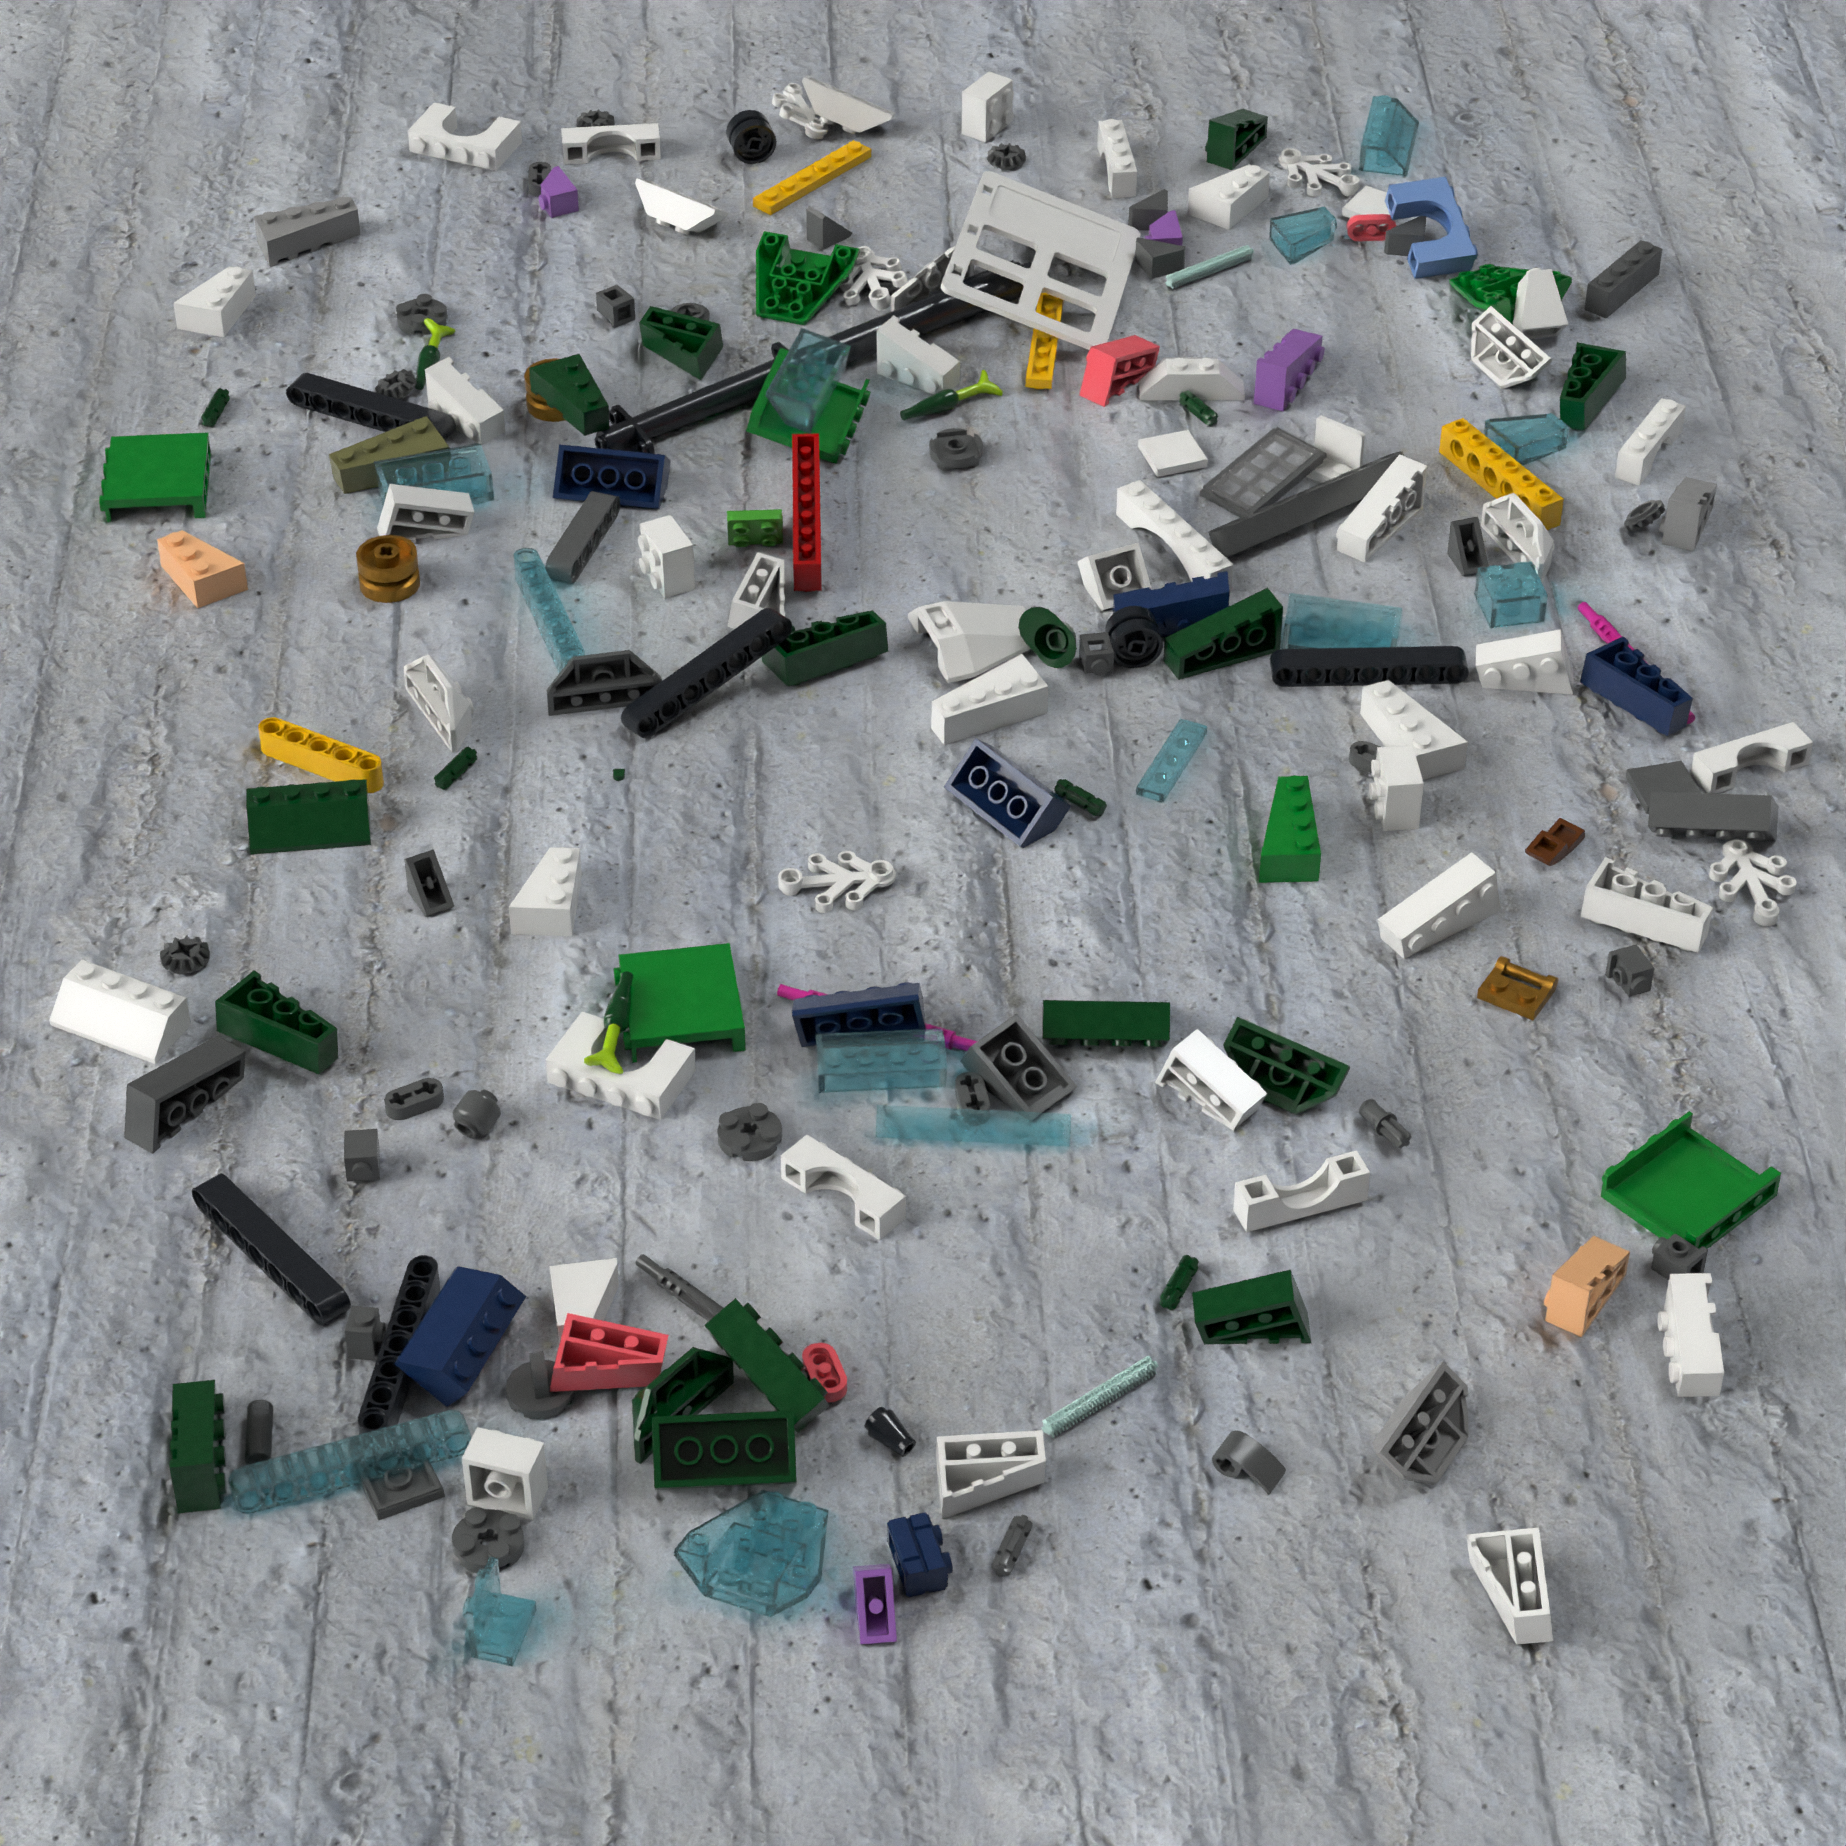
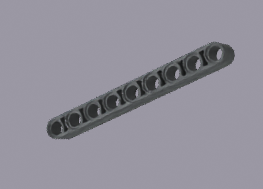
[1208,451,1404,557]

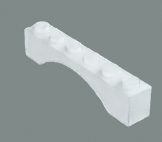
[1116,480,1234,592]

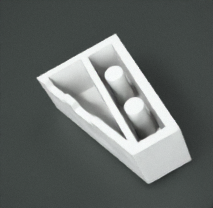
[1187,164,1270,230]
[173,266,256,337]
[877,315,960,394]
[425,356,505,445]
[377,484,475,543]
[727,552,785,629]
[1476,629,1573,695]
[509,847,582,936]
[1155,1029,1267,1131]
[1658,1273,1724,1397]
[936,1430,1046,1520]
[1466,1527,1553,1645]

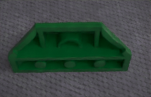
[1223,1017,1350,1115]
[632,1347,734,1464]

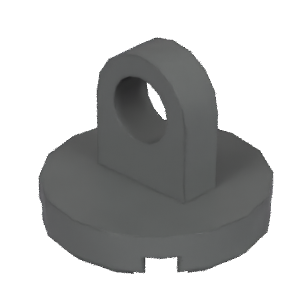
[506,1351,575,1419]

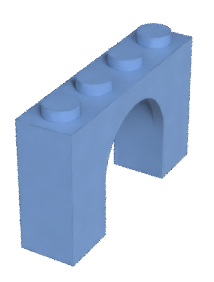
[1385,177,1478,279]

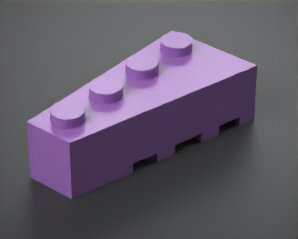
[1254,328,1325,411]

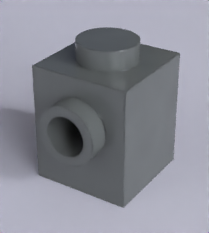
[344,1129,380,1182]

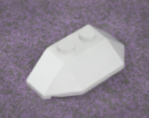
[802,75,895,134]
[635,178,728,235]
[1471,306,1552,389]
[1139,357,1245,400]
[1481,493,1554,587]
[403,655,474,753]

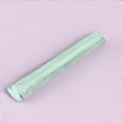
[1165,245,1254,289]
[1041,1356,1159,1438]

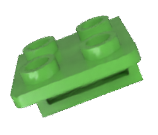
[727,509,783,547]

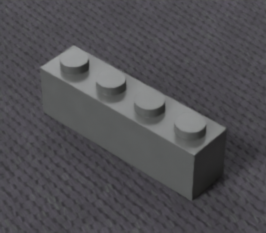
[1584,240,1663,318]

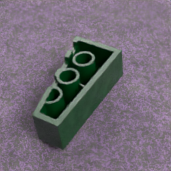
[1560,342,1626,430]
[1163,587,1283,680]
[704,1298,829,1433]
[169,1380,227,1514]

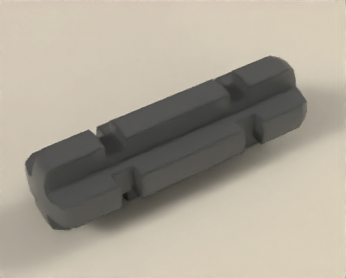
[991,1515,1033,1577]

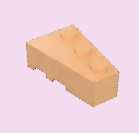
[157,530,248,608]
[1544,1236,1630,1337]

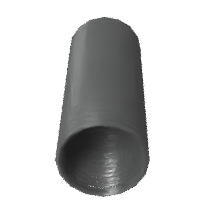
[245,1399,273,1469]

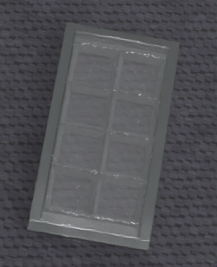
[1200,427,1327,518]

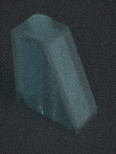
[1269,206,1337,265]
[1484,413,1569,466]

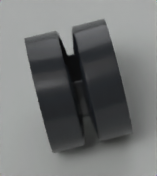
[726,110,777,164]
[1105,606,1163,668]

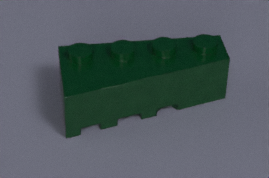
[762,610,889,687]
[215,970,338,1074]

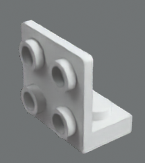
[1299,415,1365,483]

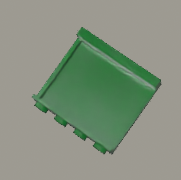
[746,348,871,464]
[99,432,211,522]
[613,943,746,1063]
[1601,1111,1781,1249]

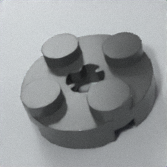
[396,294,448,335]
[929,428,983,471]
[717,1103,782,1161]
[452,1507,524,1574]

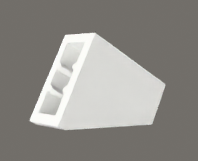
[1513,268,1569,339]
[549,1258,619,1344]

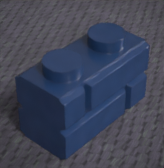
[887,1512,953,1597]

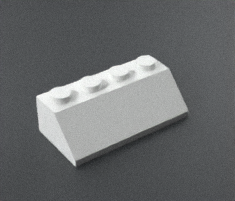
[50,960,191,1064]

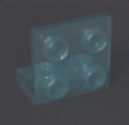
[462,1557,537,1667]

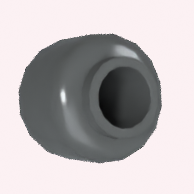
[453,1089,501,1138]

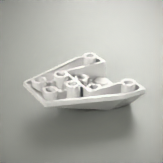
[908,601,1031,683]

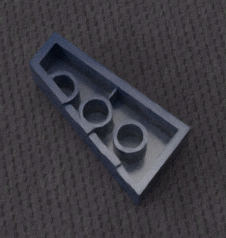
[1113,571,1230,637]
[1580,636,1693,736]

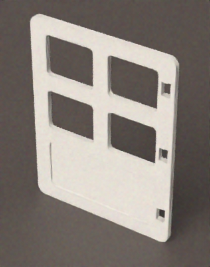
[940,171,1141,350]

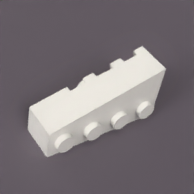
[931,654,1048,745]
[1360,680,1468,780]
[1581,857,1713,953]

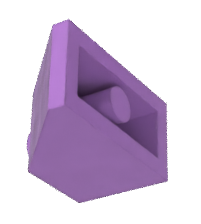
[538,166,579,218]
[1145,210,1183,246]
[853,1563,897,1644]

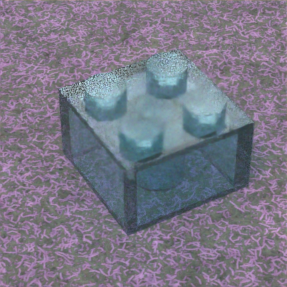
[1474,562,1548,628]

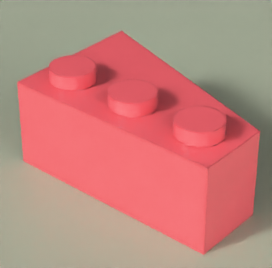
[1079,335,1160,407]
[550,1313,669,1392]

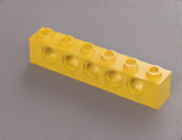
[1439,418,1564,530]

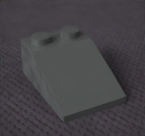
[960,1013,1078,1122]

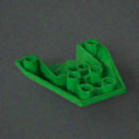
[756,231,860,326]
[1449,264,1572,325]

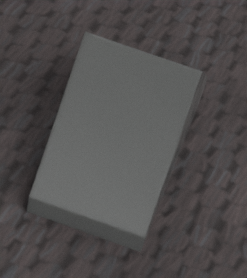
[1128,189,1168,231]
[806,206,852,250]
[1384,216,1426,256]
[1135,237,1186,279]
[1447,516,1490,576]
[404,849,454,917]

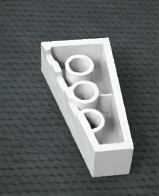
[1336,454,1427,562]
[1377,852,1501,959]

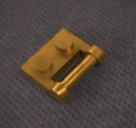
[1477,956,1559,1021]

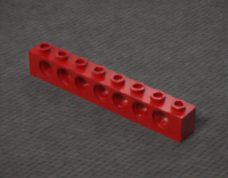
[792,433,822,592]

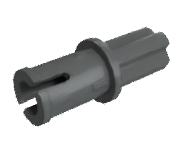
[1359,1099,1412,1149]

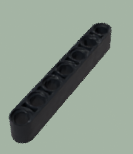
[286,373,456,440]
[621,608,792,738]
[1269,646,1469,687]
[192,1173,351,1326]
[358,1255,440,1454]

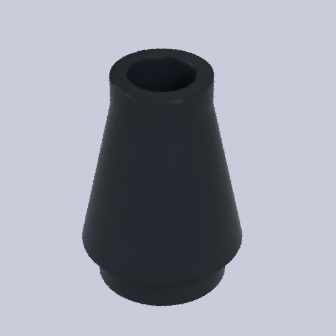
[864,1407,916,1457]

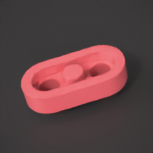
[1346,214,1397,241]
[802,1343,847,1402]

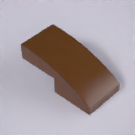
[1525,818,1585,866]

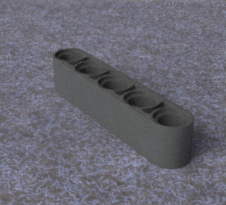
[545,491,620,583]

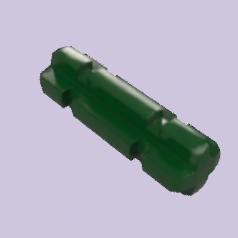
[201,388,230,427]
[1179,390,1218,427]
[434,746,478,790]
[1054,779,1107,816]
[1159,1255,1199,1310]

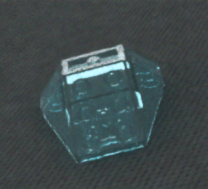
[674,1490,829,1617]

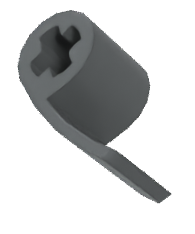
[1212,1430,1286,1495]

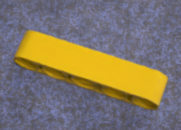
[258,717,384,793]

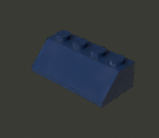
[553,444,671,509]
[944,738,1071,848]
[792,982,926,1047]
[395,1266,526,1407]

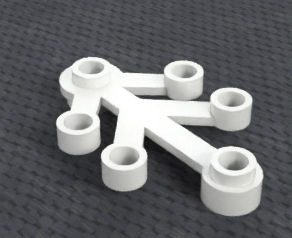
[772,83,829,139]
[1278,148,1359,197]
[839,246,908,311]
[1709,839,1797,926]
[778,851,896,913]

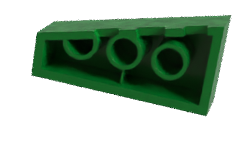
[1259,775,1321,883]

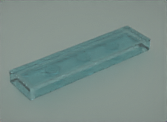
[1136,718,1207,802]

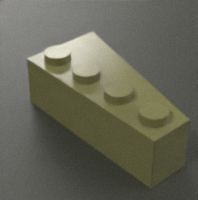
[329,416,453,494]

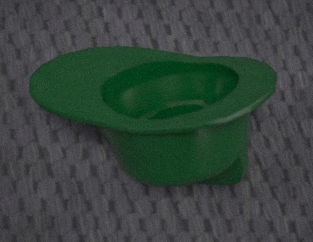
[1018,607,1077,668]

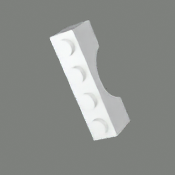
[1097,119,1137,198]
[561,123,661,165]
[1615,398,1686,486]
[1690,722,1813,794]
[781,1135,906,1240]
[1233,1150,1370,1233]

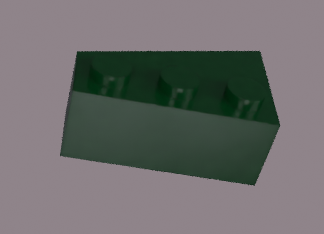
[1205,109,1268,170]
[639,306,723,380]
[529,354,610,436]
[1192,1269,1311,1345]

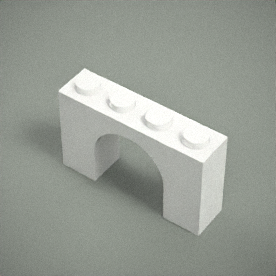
[408,103,522,171]
[546,1012,696,1120]

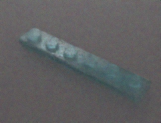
[875,1105,1071,1147]

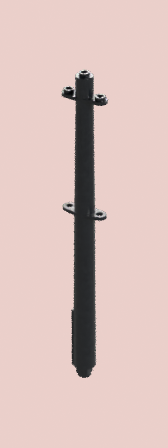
[594,260,1032,454]

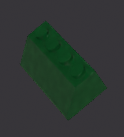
[246,779,371,855]
[1042,1000,1170,1047]

